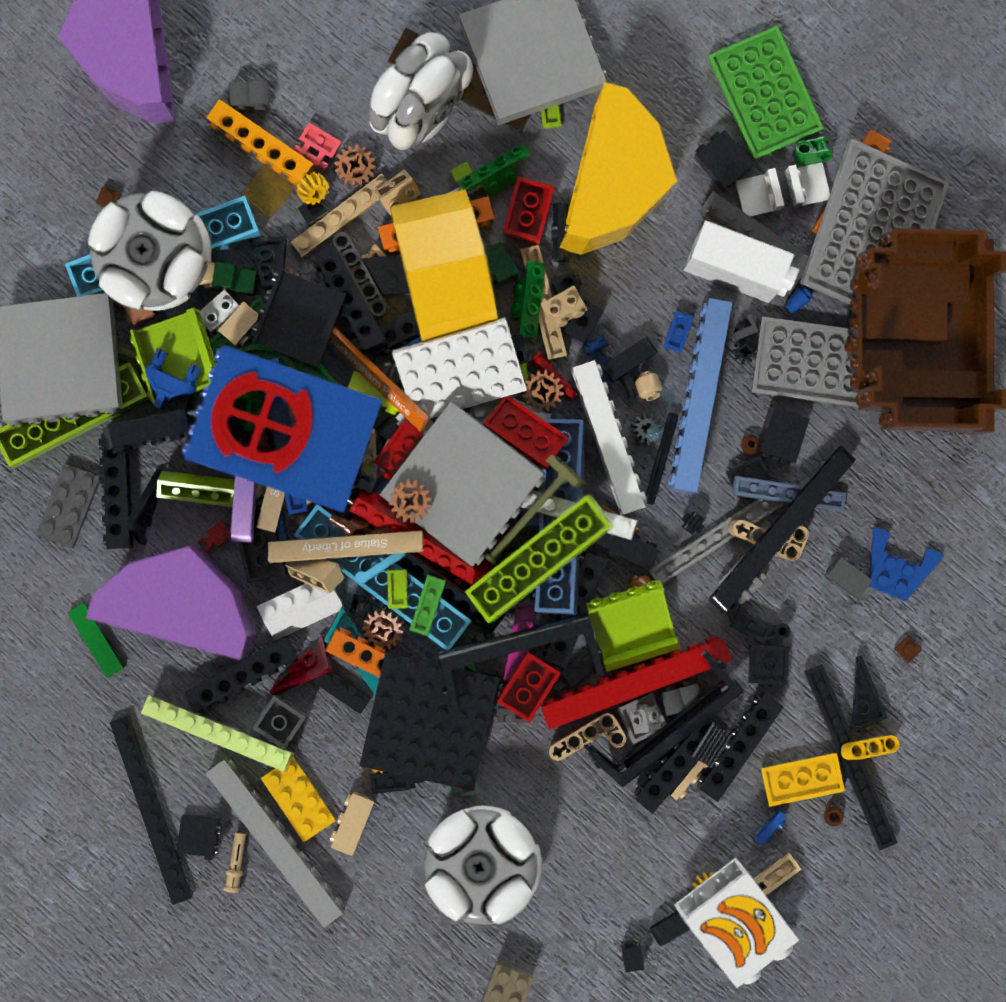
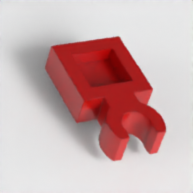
[197,520,231,552]

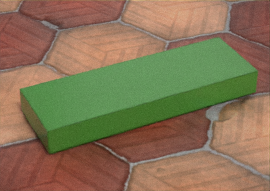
[410,575,446,636]

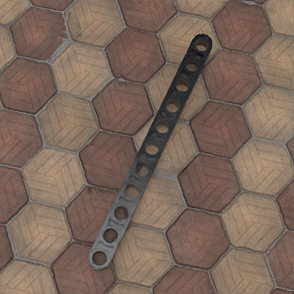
[708,446,856,613]

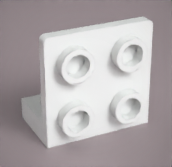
[785,163,830,208]
[735,168,784,217]

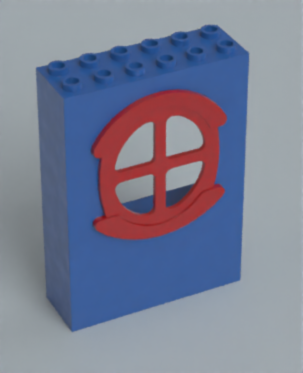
[182,345,382,512]

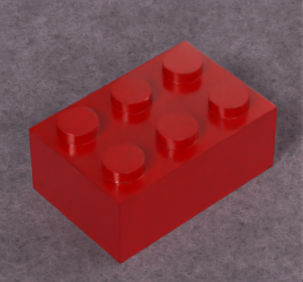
[503,177,555,245]
[496,651,561,723]

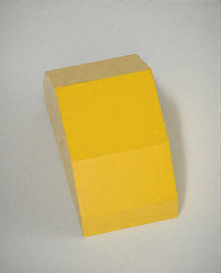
[560,82,677,255]
[390,189,498,342]

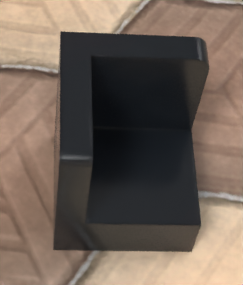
[298,202,328,227]

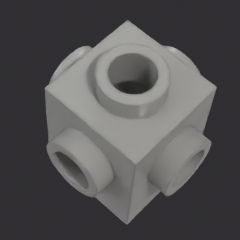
[629,703,662,734]

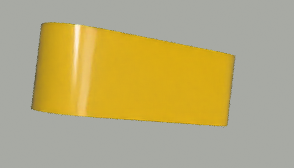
[841,735,900,760]

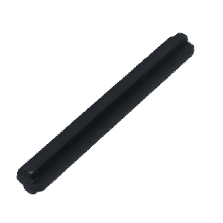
[645,412,678,505]

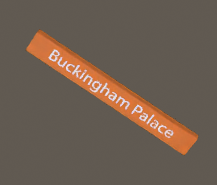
[328,326,429,432]

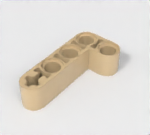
[728,519,809,561]
[549,712,626,761]

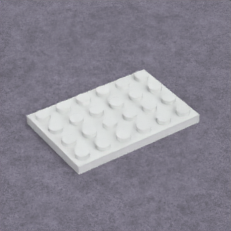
[392,318,526,419]

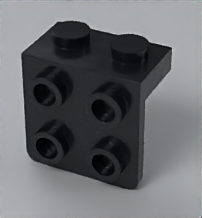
[177,814,222,861]

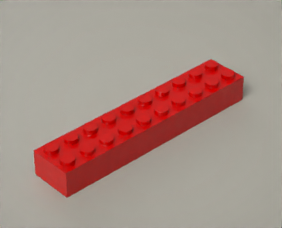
[540,635,732,730]

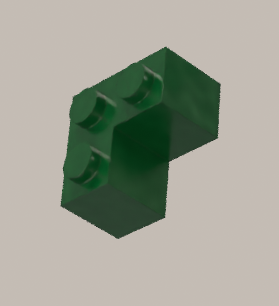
[484,242,519,288]
[212,260,259,296]

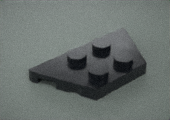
[363,255,410,296]

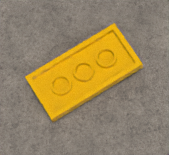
[760,753,845,807]
[261,756,336,843]

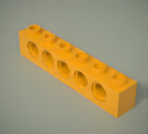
[206,99,315,185]

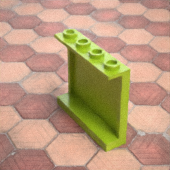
[130,308,216,404]
[586,581,680,672]

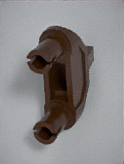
[328,493,384,536]

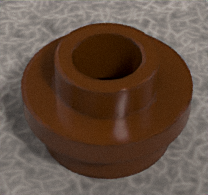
[741,435,759,454]
[824,807,843,826]

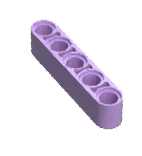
[231,476,257,542]

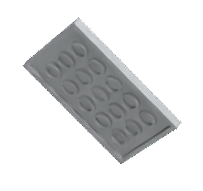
[751,316,858,407]

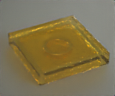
[241,165,295,219]

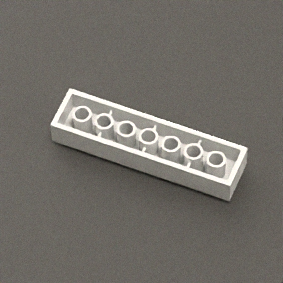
[571,360,647,516]

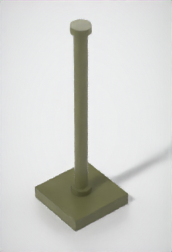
[485,455,588,564]

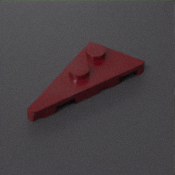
[270,636,332,696]

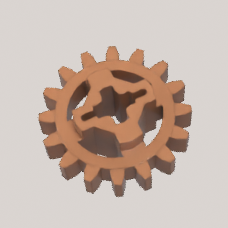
[334,144,376,187]
[523,369,564,412]
[389,480,432,523]
[362,607,405,649]

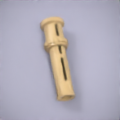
[223,832,247,893]

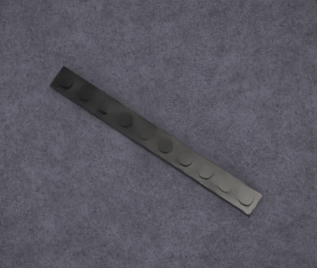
[803,664,898,850]
[110,715,192,905]

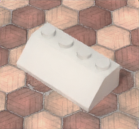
[257,584,345,641]

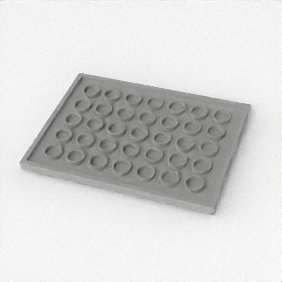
[800,139,949,304]

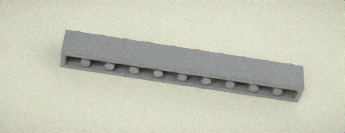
[206,758,344,928]

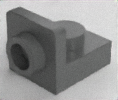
[732,314,759,343]

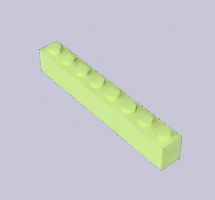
[141,695,294,772]

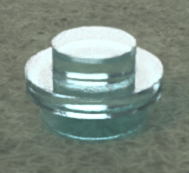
[644,427,663,442]

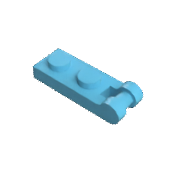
[355,553,406,584]

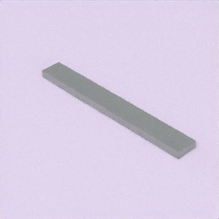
[648,499,786,584]

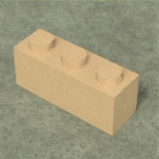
[284,559,345,594]
[330,791,375,856]

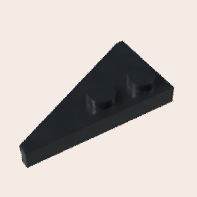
[851,655,888,732]

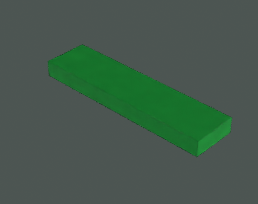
[67,602,124,678]

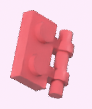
[293,123,342,171]

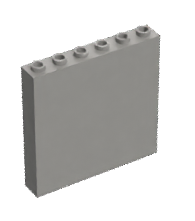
[459,0,608,125]
[0,293,123,427]
[380,402,545,567]

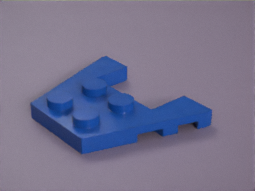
[869,526,944,601]

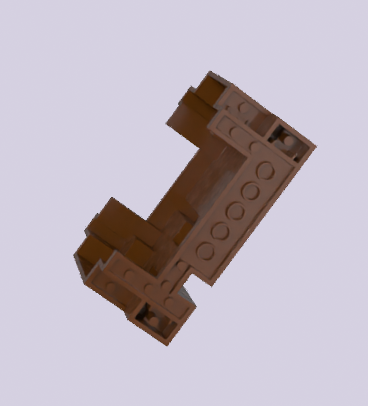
[844,228,1006,435]

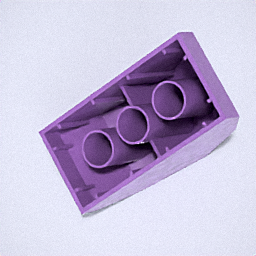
[58,0,176,124]
[86,547,257,660]

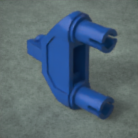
[145,348,202,409]

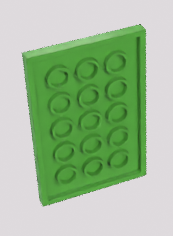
[707,25,824,161]

